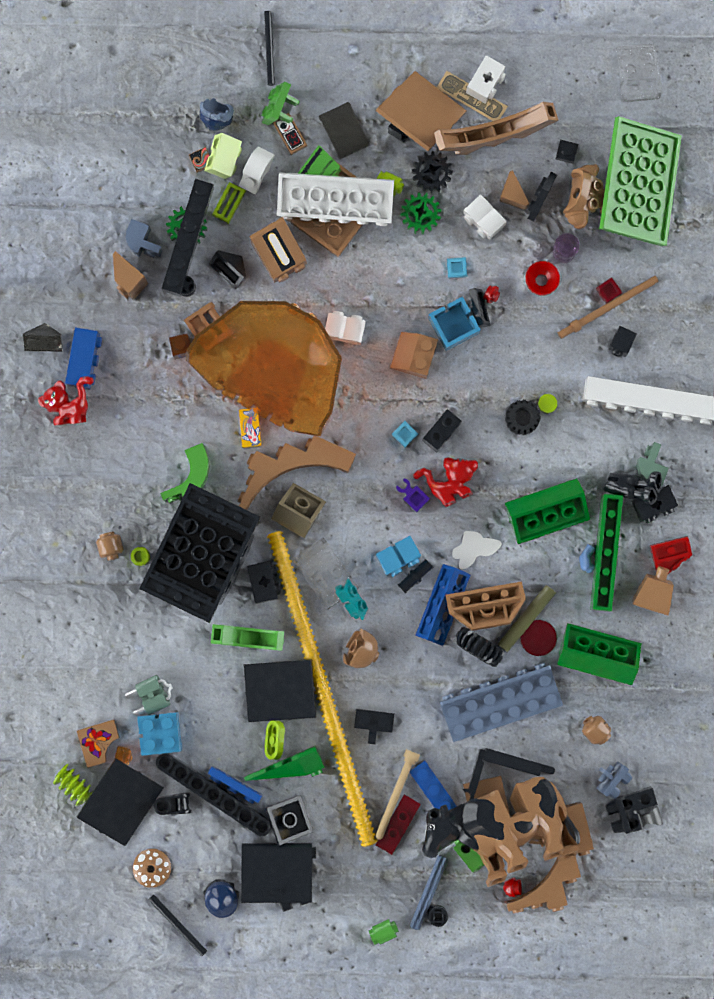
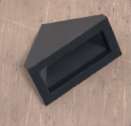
[209,250,246,289]

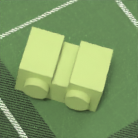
[204,133,242,179]

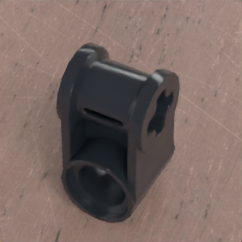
[153,793,192,815]

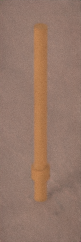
[557,276,659,339]

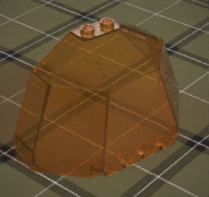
[186,301,342,437]

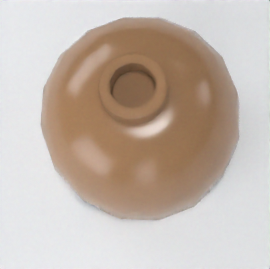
[343,629,379,668]

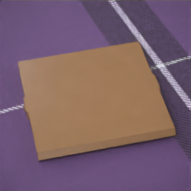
[376,71,467,151]

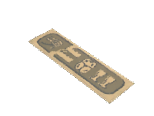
[437,71,508,121]

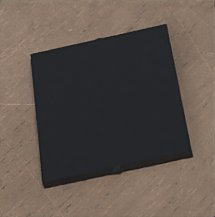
[243,659,316,722]
[76,758,164,846]

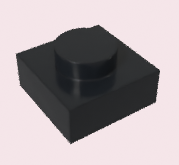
[555,139,579,164]

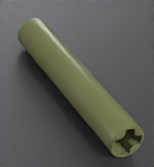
[497,585,556,653]

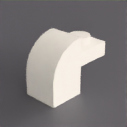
[239,147,275,194]

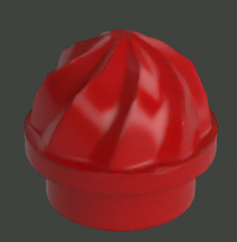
[503,878,522,898]

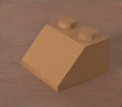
[113,251,149,300]
[390,332,438,379]

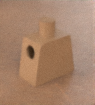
[632,566,674,615]

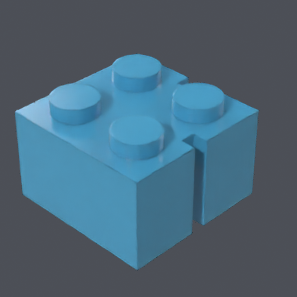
[428,296,481,351]
[376,536,421,577]
[137,712,182,756]

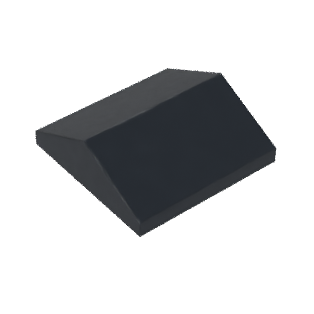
[265,795,313,846]

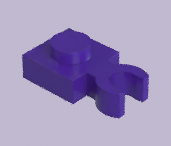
[396,478,430,513]

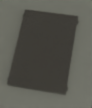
[319,101,370,159]

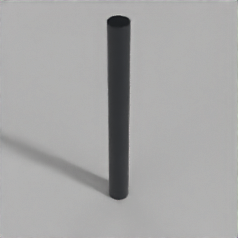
[264,11,275,86]
[148,894,207,956]

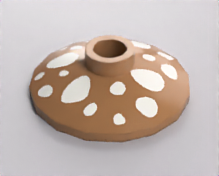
[133,849,171,888]

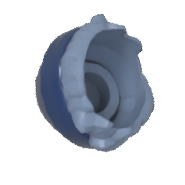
[199,98,234,131]

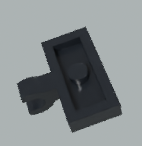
[354,709,395,744]

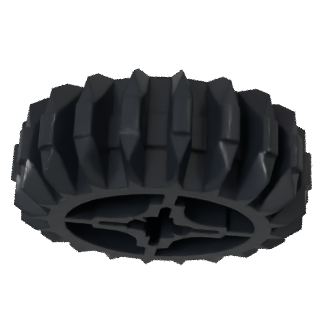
[453,627,505,667]

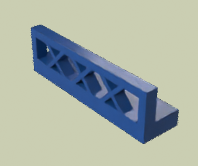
[415,564,470,646]

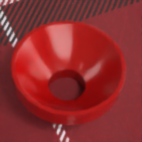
[525,261,560,296]

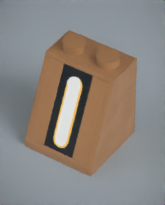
[249,217,307,283]

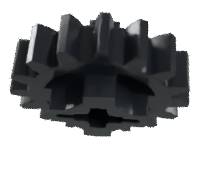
[412,151,453,193]

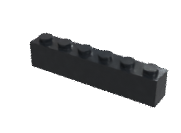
[161,179,214,297]

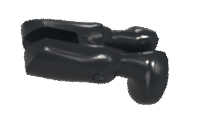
[603,471,662,505]

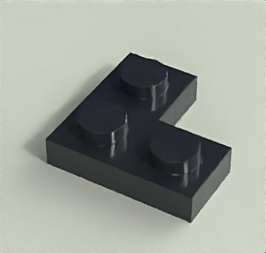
[527,172,557,222]

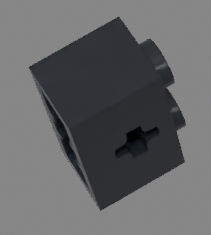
[422,409,462,453]
[631,485,678,523]
[247,561,281,604]

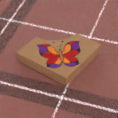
[77,719,120,768]

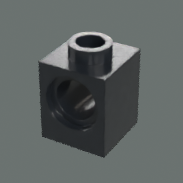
[608,326,637,358]

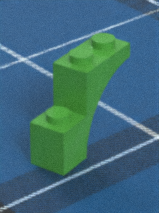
[211,624,284,651]

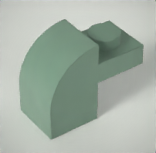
[636,442,669,486]

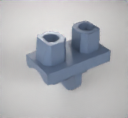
[596,762,632,799]

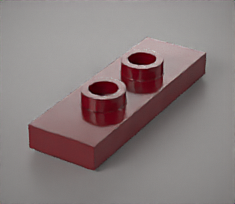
[375,794,421,855]

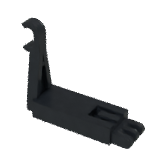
[458,748,555,806]

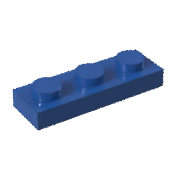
[410,760,457,810]
[208,766,263,804]

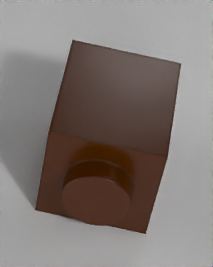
[169,333,193,360]

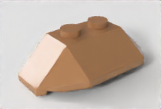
[445,581,526,631]

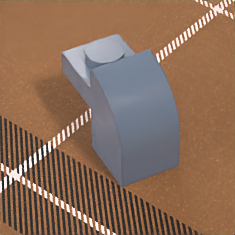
[126,219,163,258]

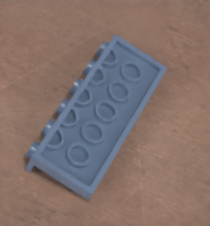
[440,663,563,742]

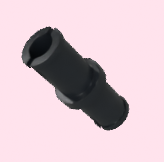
[397,559,434,594]

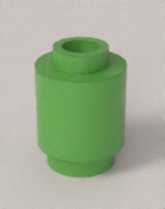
[369,919,399,945]

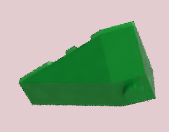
[244,745,325,781]

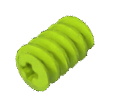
[53,763,93,806]

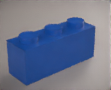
[65,327,102,390]

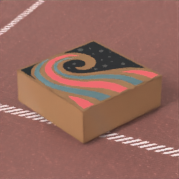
[189,147,210,173]

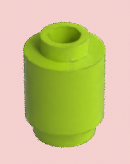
[377,171,405,196]

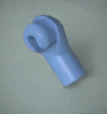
[579,544,596,573]

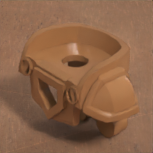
[563,164,605,229]

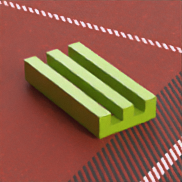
[212,182,246,224]

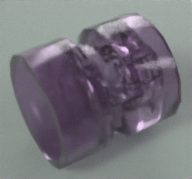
[552,233,580,263]

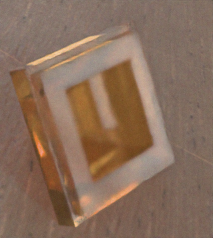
[114,745,133,765]

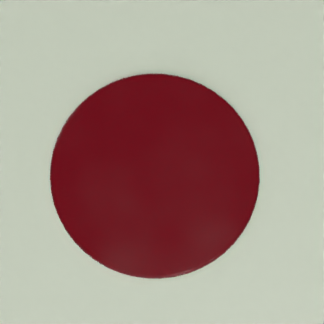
[520,620,557,656]

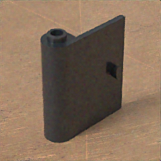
[241,843,316,903]

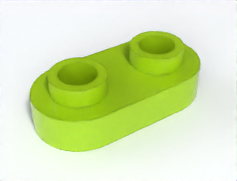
[264,721,285,760]

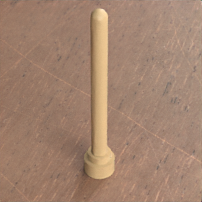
[375,749,420,840]

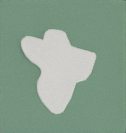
[452,531,502,570]

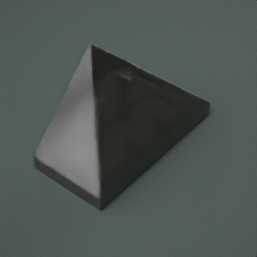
[23,323,63,352]

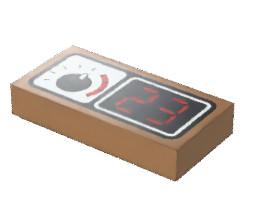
[273,113,307,155]

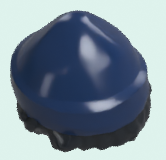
[203,879,239,918]

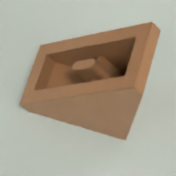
[500,170,529,210]

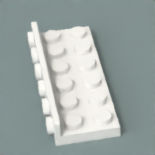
[277,172,394,226]

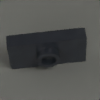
[469,288,490,327]

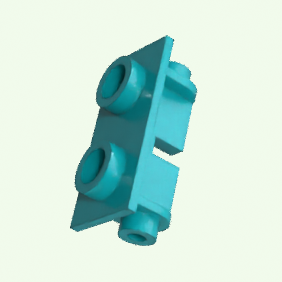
[335,579,368,620]

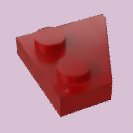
[650,536,692,574]

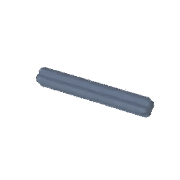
[410,855,448,930]

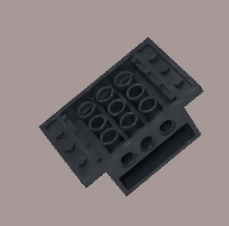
[139,483,261,623]

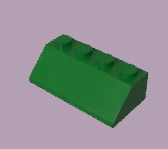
[505,478,590,544]
[557,623,642,685]

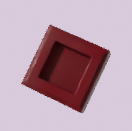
[596,277,623,304]

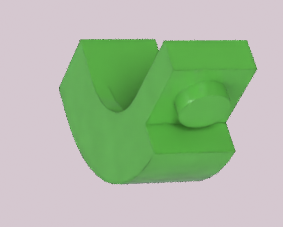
[160,443,209,503]

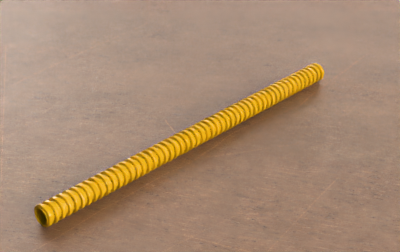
[267,531,378,847]

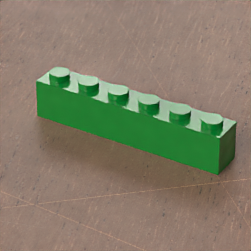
[590,494,623,612]

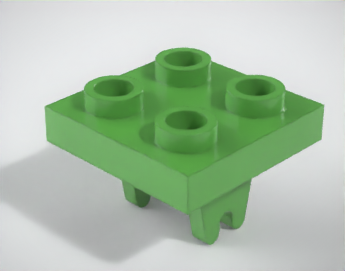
[261,81,300,125]

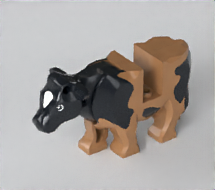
[422,777,580,887]

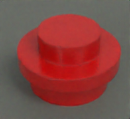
[484,285,500,304]

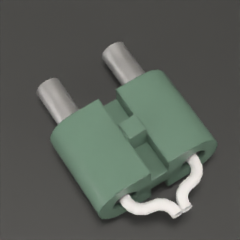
[125,675,173,717]

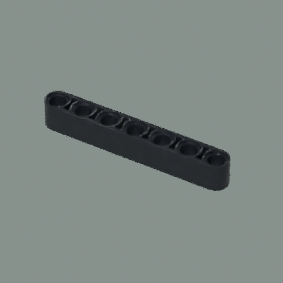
[156,753,271,836]

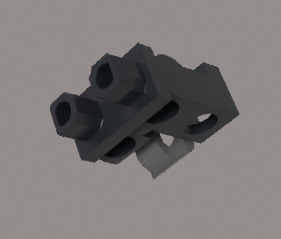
[605,786,663,834]

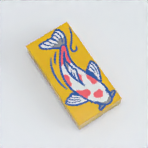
[239,408,261,448]

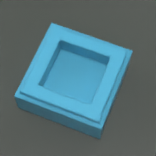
[447,257,467,279]
[392,421,418,448]

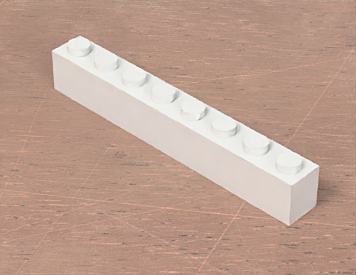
[582,376,714,425]

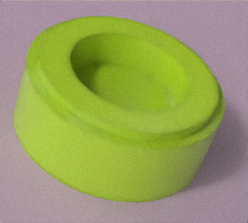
[538,394,557,414]
[131,547,150,566]

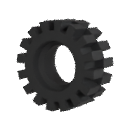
[505,399,541,435]

